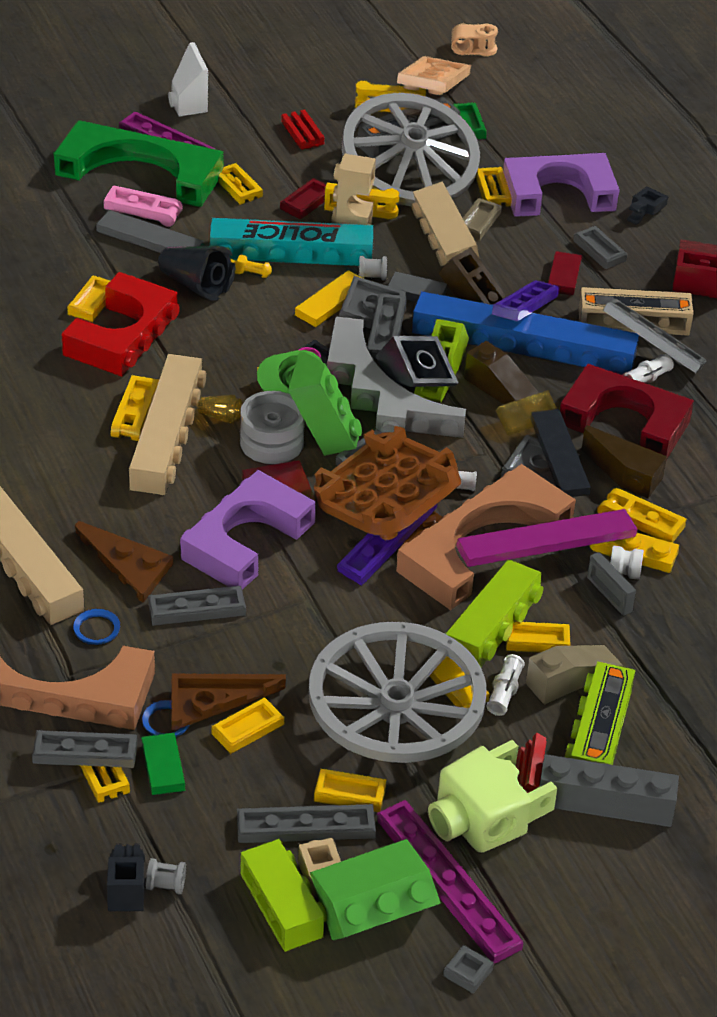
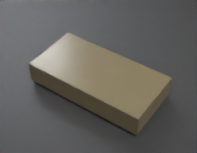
[463,198,502,241]

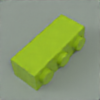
[241,839,327,952]

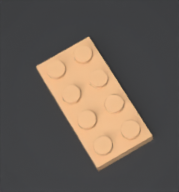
[397,56,471,95]

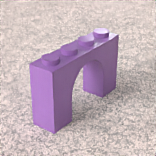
[503,153,619,217]
[180,470,315,590]

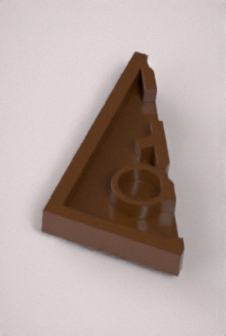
[75,521,173,602]
[171,673,286,730]

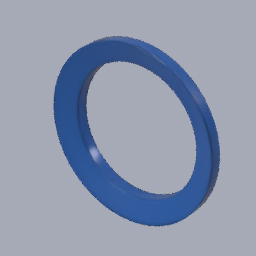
[73,609,120,645]
[142,700,189,737]

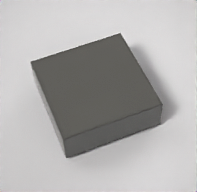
[443,945,494,994]

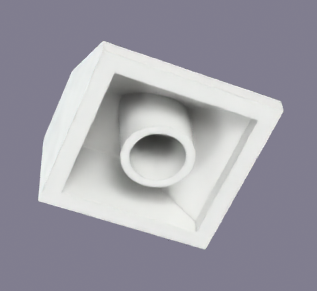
[168,42,208,116]

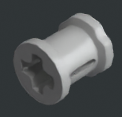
[359,256,387,281]
[146,858,186,894]

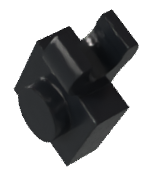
[627,186,669,225]

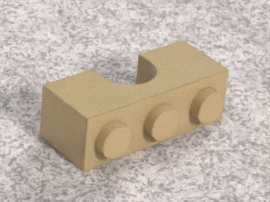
[332,153,376,225]

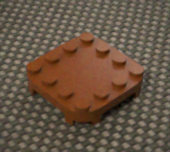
[314,426,461,540]

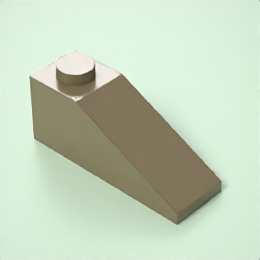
[526,645,623,705]

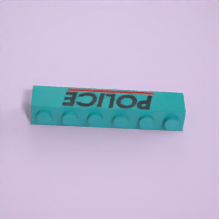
[210,218,373,266]

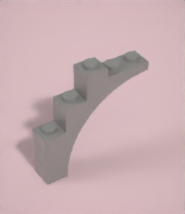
[327,317,466,438]

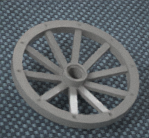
[341,93,480,206]
[309,622,487,763]

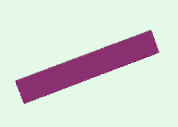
[456,509,638,567]
[377,800,523,964]

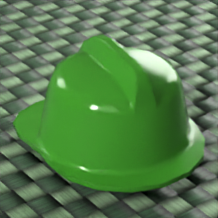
[257,350,322,394]

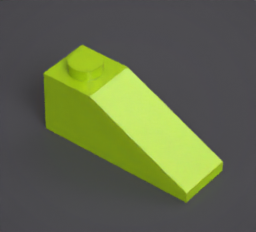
[414,319,469,402]

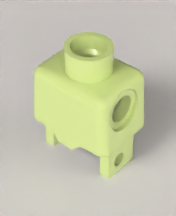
[428,740,557,853]

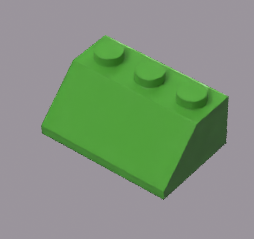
[288,352,362,456]
[310,839,440,940]

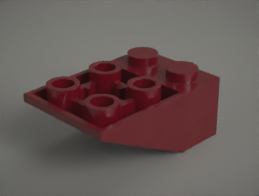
[672,239,717,298]

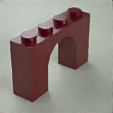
[560,364,694,460]

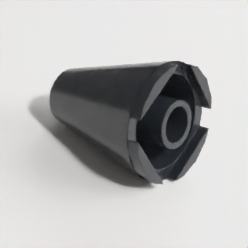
[158,246,235,300]

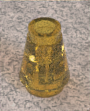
[197,395,243,423]

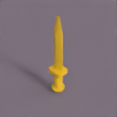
[231,254,272,278]

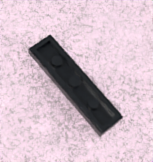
[530,409,591,497]

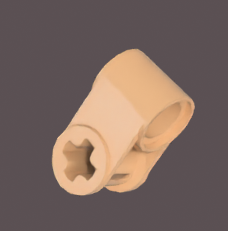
[451,24,498,56]

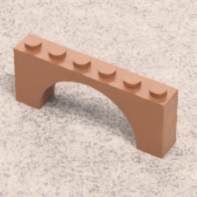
[396,464,576,610]
[0,646,155,730]

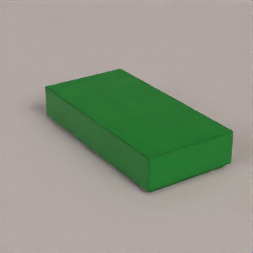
[452,102,487,141]
[142,733,185,795]

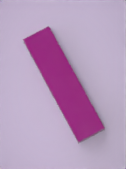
[119,112,215,149]

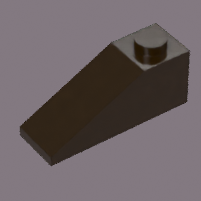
[439,247,507,305]
[464,341,547,420]
[581,425,667,499]

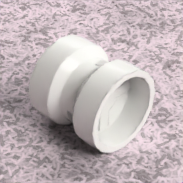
[610,546,644,580]

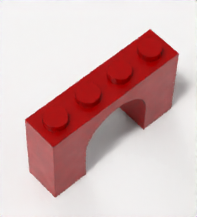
[62,272,180,377]

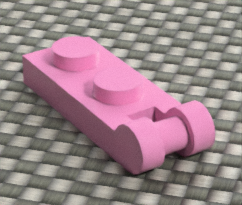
[104,185,183,227]

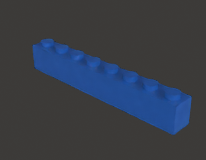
[412,291,639,374]

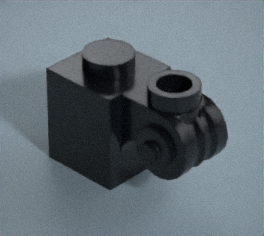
[107,843,145,911]

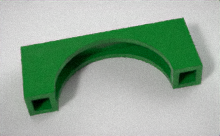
[54,120,224,207]

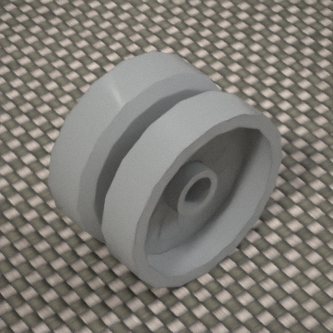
[240,391,305,464]

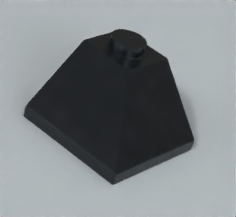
[376,336,459,387]

